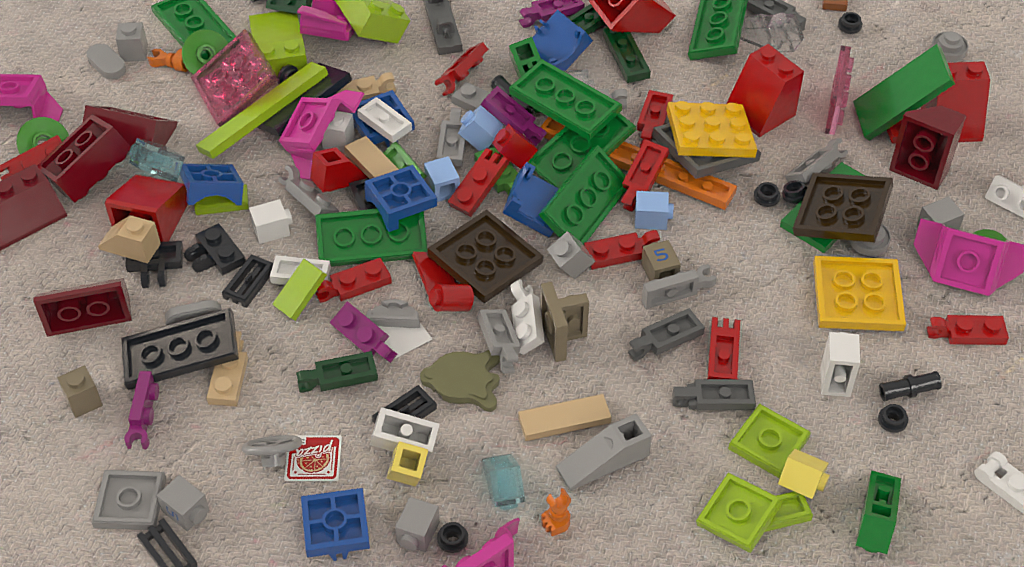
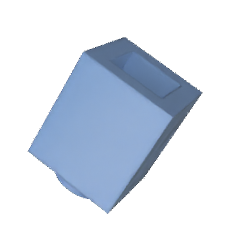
[458,105,504,151]
[424,156,460,202]
[635,191,674,230]

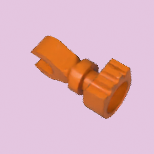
[147,48,188,72]
[541,488,571,536]

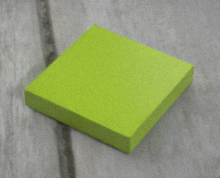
[728,403,811,479]
[696,472,783,553]

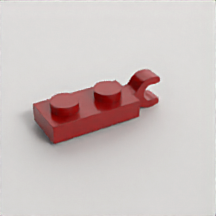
[434,42,489,96]
[637,90,674,148]
[621,139,669,212]
[584,230,660,270]
[315,258,392,303]
[926,315,1009,345]

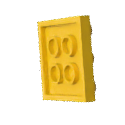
[666,101,757,158]
[813,256,906,331]

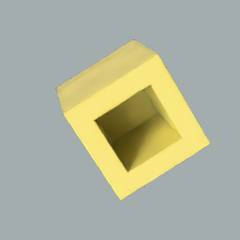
[386,441,428,487]
[778,449,830,499]

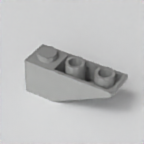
[556,413,652,491]

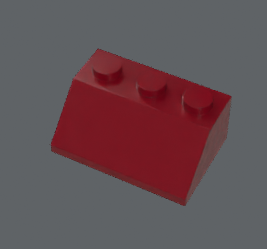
[82,105,178,155]
[889,106,967,190]
[37,114,132,203]
[0,164,67,251]
[33,278,132,337]

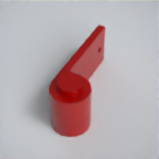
[412,252,474,312]

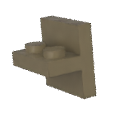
[540,281,589,362]

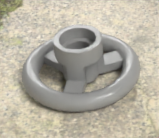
[242,435,302,467]

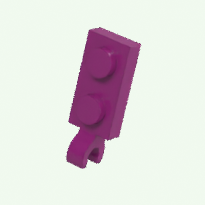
[519,0,585,28]
[480,86,547,146]
[329,301,398,363]
[124,371,159,450]

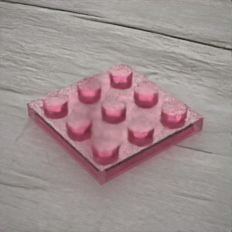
[191,29,279,127]

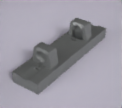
[423,0,463,55]

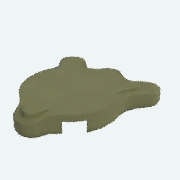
[420,350,500,412]

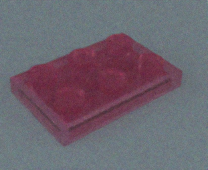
[825,45,854,135]

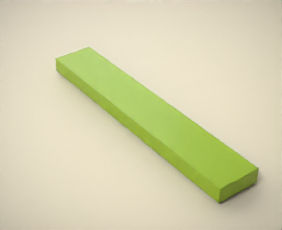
[196,62,328,159]

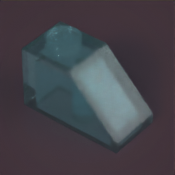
[129,138,185,182]
[482,453,525,510]

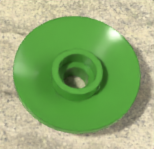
[182,29,231,79]
[16,117,69,154]

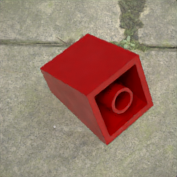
[588,0,676,33]
[726,44,804,137]
[921,61,991,142]
[104,174,188,242]

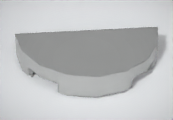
[365,299,420,328]

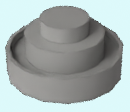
[931,31,969,62]
[850,224,891,256]

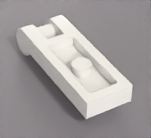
[974,451,1024,514]

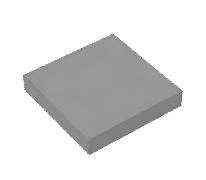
[92,470,166,530]

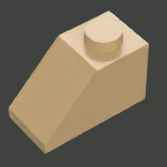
[98,215,161,264]

